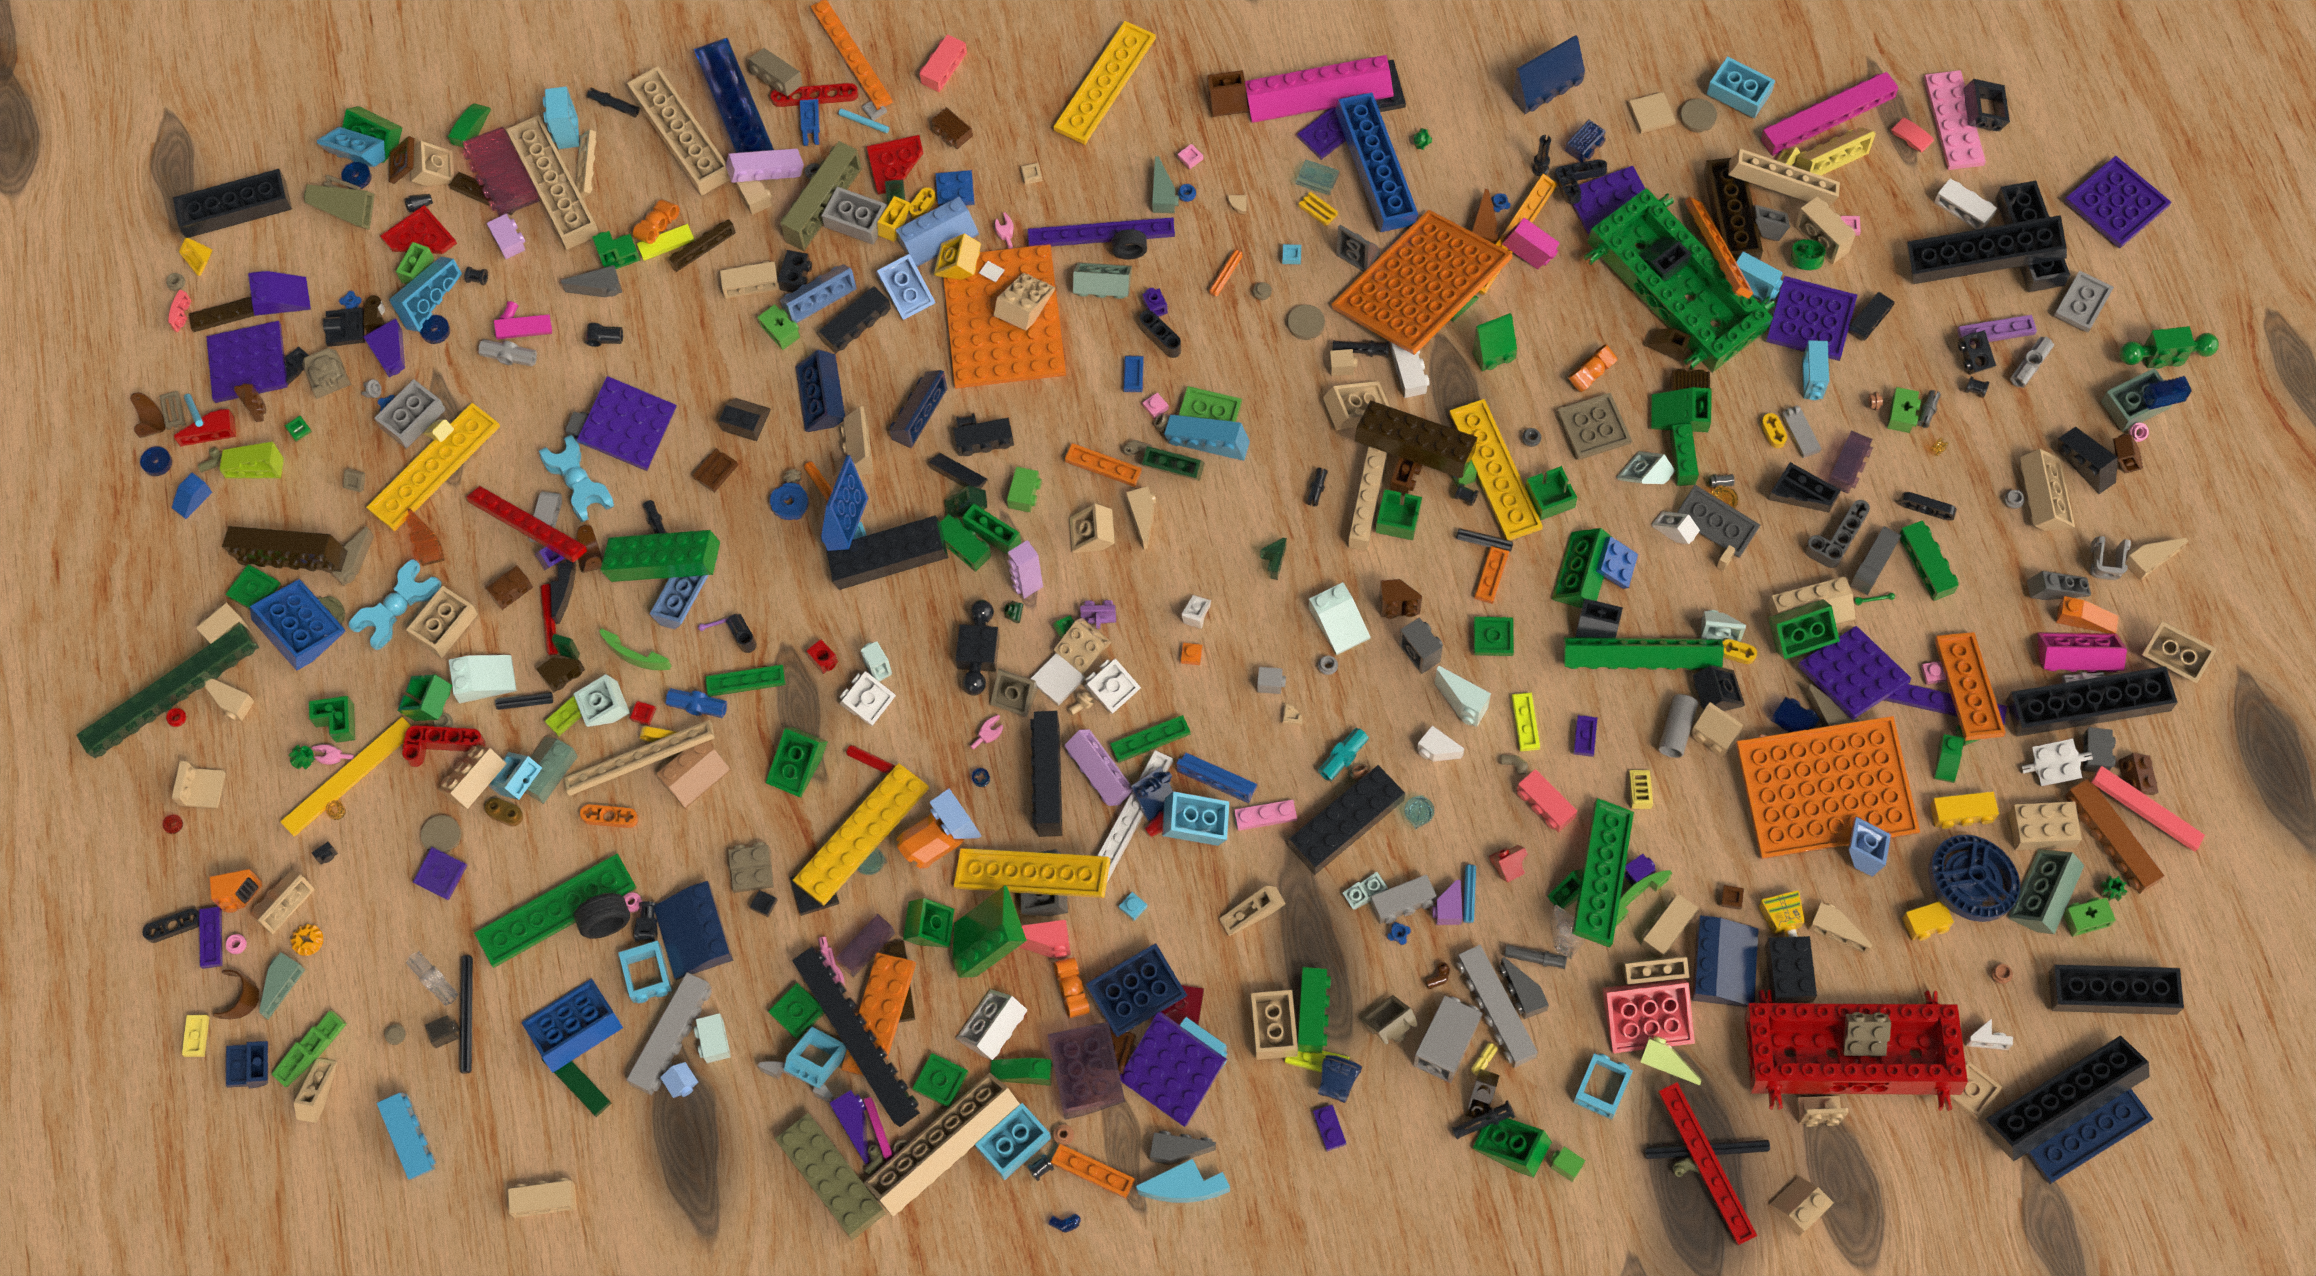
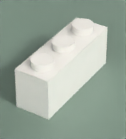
[1934,178,1997,230]
[1390,342,1430,398]

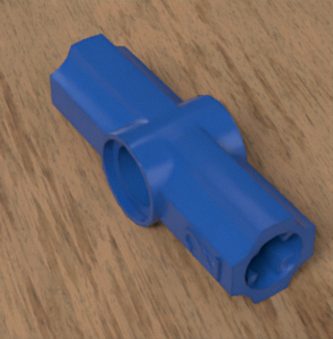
[666,688,727,718]

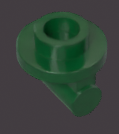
[1004,601,1024,623]

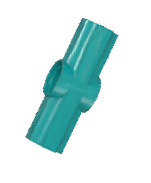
[1318,728,1369,782]

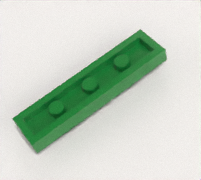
[706,665,786,697]
[1110,715,1191,763]

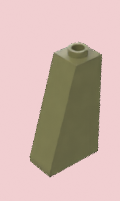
[304,184,375,230]

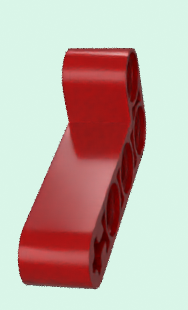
[402,725,486,767]

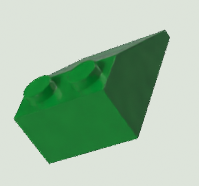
[1472,313,1517,371]
[766,727,828,798]
[1473,1118,1552,1178]

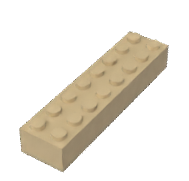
[627,66,731,196]
[506,115,599,250]
[863,1073,1020,1216]

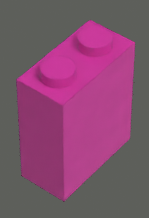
[1502,217,1560,270]

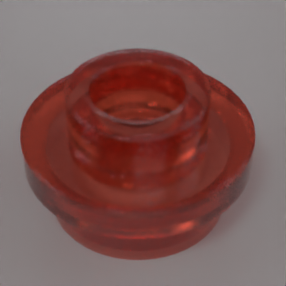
[163,815,183,834]

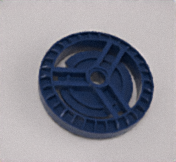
[1928,835,2020,922]

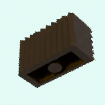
[1670,369,1710,391]

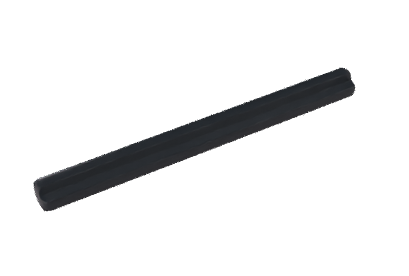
[459,955,473,1074]
[1645,1140,1770,1159]

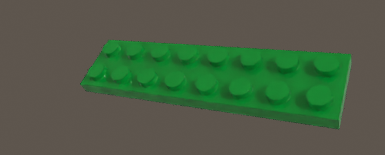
[1572,798,1634,948]
[474,853,637,968]

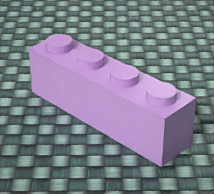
[726,149,804,182]
[1007,540,1043,599]
[1064,729,1133,806]

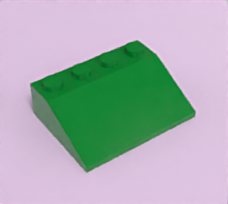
[952,886,1027,978]

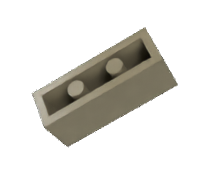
[748,48,803,96]

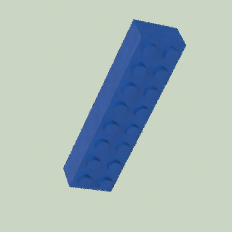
[1335,92,1418,233]

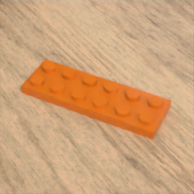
[1935,632,2006,741]
[841,953,916,1077]

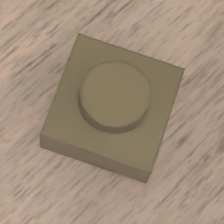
[343,468,365,492]

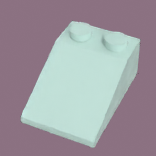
[1309,582,1371,655]
[449,655,517,704]
[1435,666,1491,727]

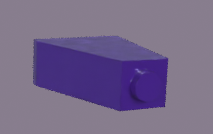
[364,318,405,378]

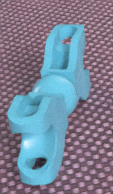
[539,435,614,523]
[349,559,441,650]

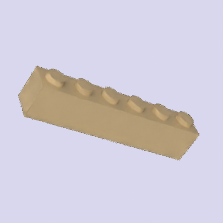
[1728,149,1840,207]
[1349,447,1388,551]

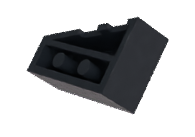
[2058,426,2118,494]
[1769,462,1841,513]

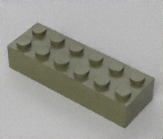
[781,141,862,251]
[775,1113,886,1241]

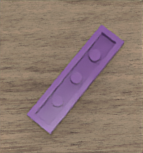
[1957,315,2037,345]

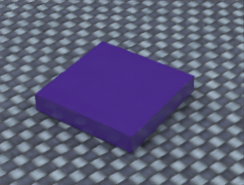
[413,847,468,900]

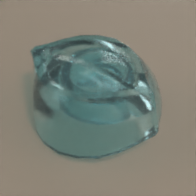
[1405,795,1434,829]
[857,848,887,875]

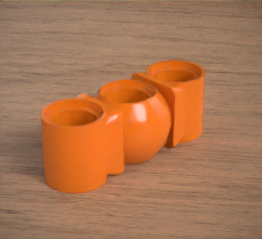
[633,199,680,244]
[1568,344,1618,392]
[1053,957,1090,1018]

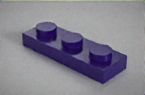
[199,907,223,969]

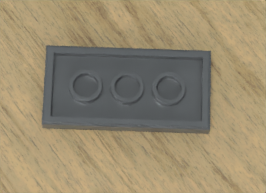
[1677,485,1761,558]

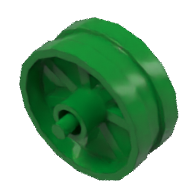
[1790,239,1826,270]

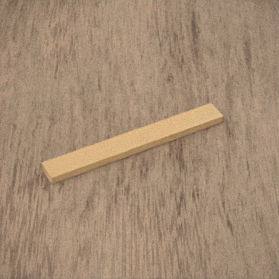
[564,720,715,796]

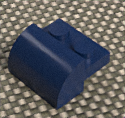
[226,1041,268,1089]

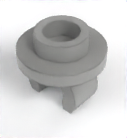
[362,379,381,398]

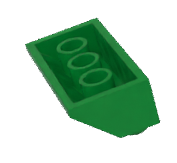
[1552,528,1612,608]

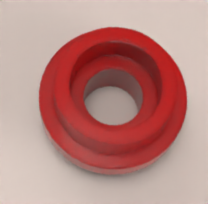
[166,708,187,727]

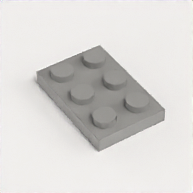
[2054,271,2114,333]

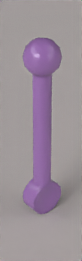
[698,615,732,631]

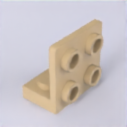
[1054,618,1112,674]
[172,761,226,809]
[1796,1096,1848,1127]

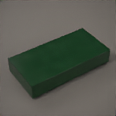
[551,634,580,660]

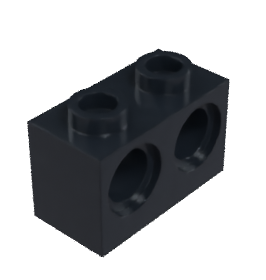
[778,250,812,293]
[1958,330,1996,375]

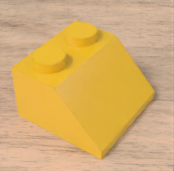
[934,233,981,280]

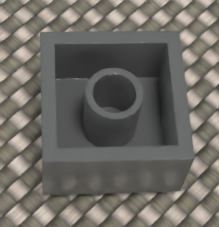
[1399,617,1443,674]

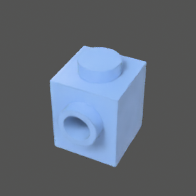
[660,1062,698,1098]

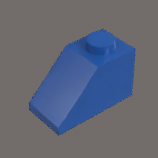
[172,473,212,519]

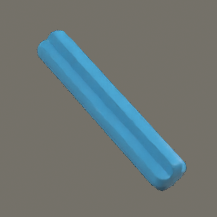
[1463,865,1476,923]

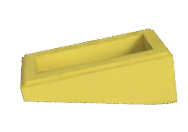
[424,419,454,442]
[1629,770,1653,809]

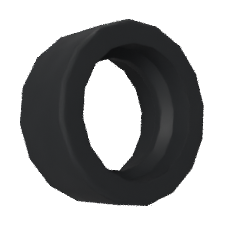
[1112,229,1147,260]

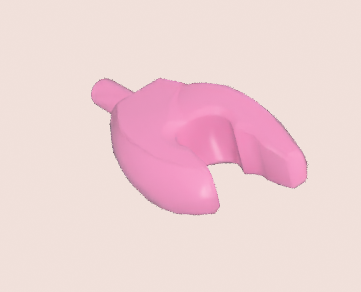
[994,212,1014,249]
[970,715,1003,750]
[312,744,354,765]

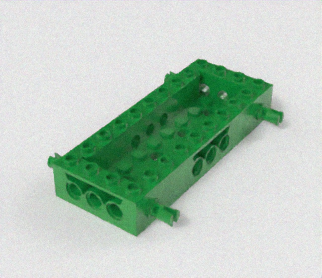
[1584,188,1775,373]

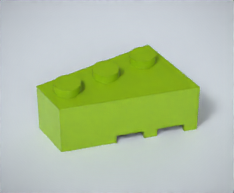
[220,441,284,478]

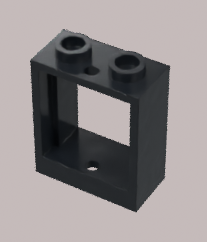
[1963,79,2010,132]

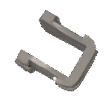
[2090,536,2131,580]

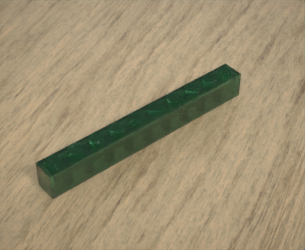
[76,624,260,759]

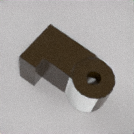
[363,295,385,333]

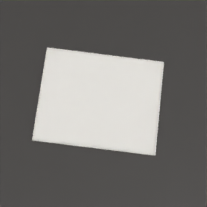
[979,261,1004,282]

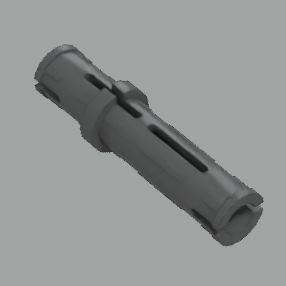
[1504,944,1567,969]

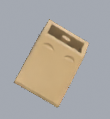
[994,273,1055,330]

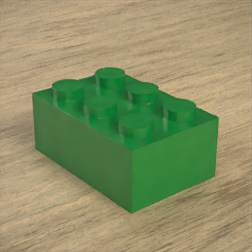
[1768,599,1840,660]

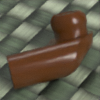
[1425,962,1450,989]

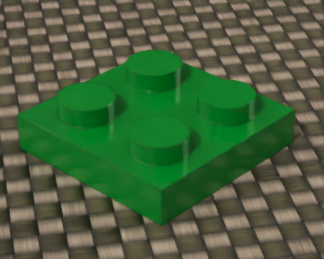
[225,564,281,610]
[1474,617,1514,656]
[768,983,825,1041]
[912,1053,969,1108]

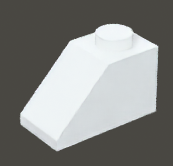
[1652,511,1700,544]
[1417,726,1464,762]

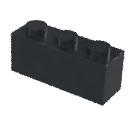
[953,417,1014,456]

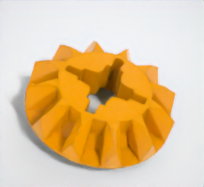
[290,924,323,956]

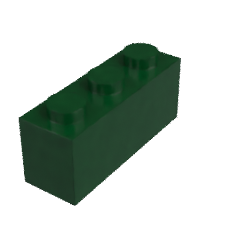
[1142,446,1205,481]

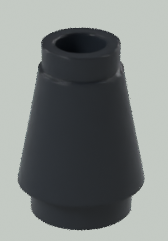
[404,193,433,213]

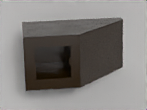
[1646,328,1691,361]
[536,657,585,693]
[1466,1069,1500,1121]

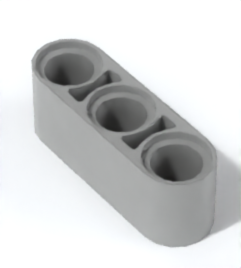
[529,491,562,543]

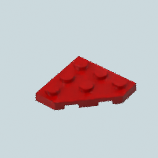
[867,135,924,195]
[380,205,457,254]

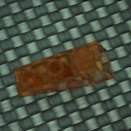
[406,508,445,567]

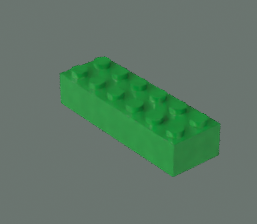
[600,530,720,582]

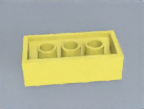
[1795,127,1876,176]

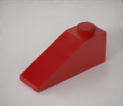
[174,409,236,447]

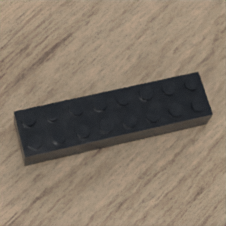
[1907,215,2067,284]
[2006,666,2178,737]
[1985,1035,2150,1161]

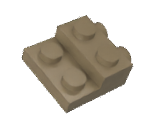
[729,842,774,893]
[1843,1012,1891,1056]

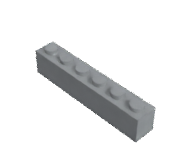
[1456,945,1538,1068]
[627,972,712,1096]

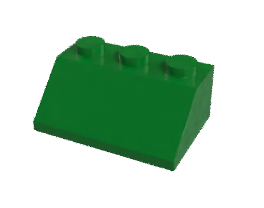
[342,106,403,163]

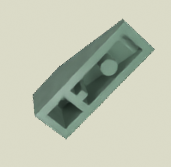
[1152,156,1179,213]
[259,952,305,1020]

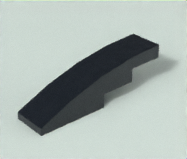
[551,558,576,624]

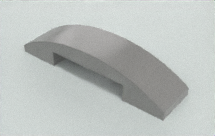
[758,1061,834,1103]

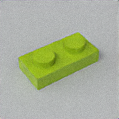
[545,696,582,737]

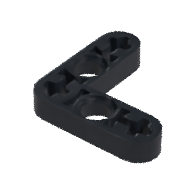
[1555,159,1607,204]

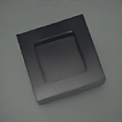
[312,841,338,865]
[750,890,778,917]

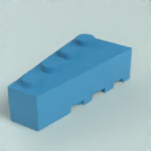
[389,257,462,332]
[1164,415,1250,461]
[377,1093,436,1180]

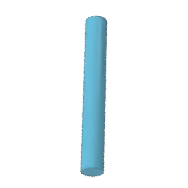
[839,108,889,134]
[184,394,203,427]

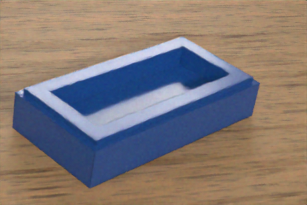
[1124,356,1144,392]

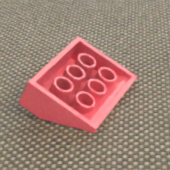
[1602,978,1695,1053]

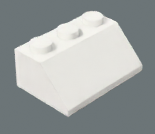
[956,989,1027,1060]

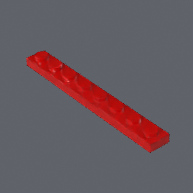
[466,486,587,563]
[1658,1082,1757,1246]

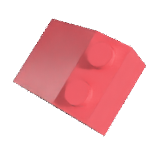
[1019,920,1071,959]

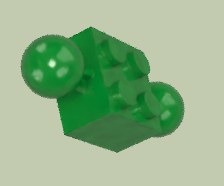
[2119,326,2219,369]

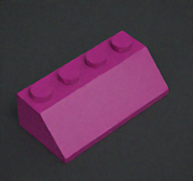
[2037,633,2127,673]

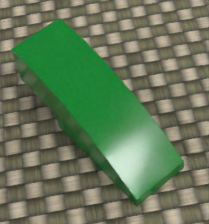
[448,103,491,149]

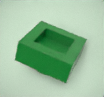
[1053,615,1074,639]

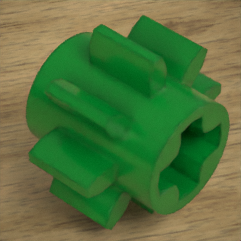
[288,745,315,770]
[2100,876,2128,901]

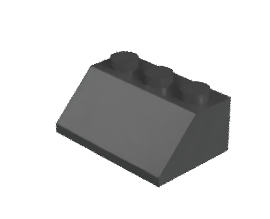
[1021,849,1068,916]

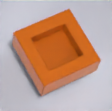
[1181,643,1203,665]

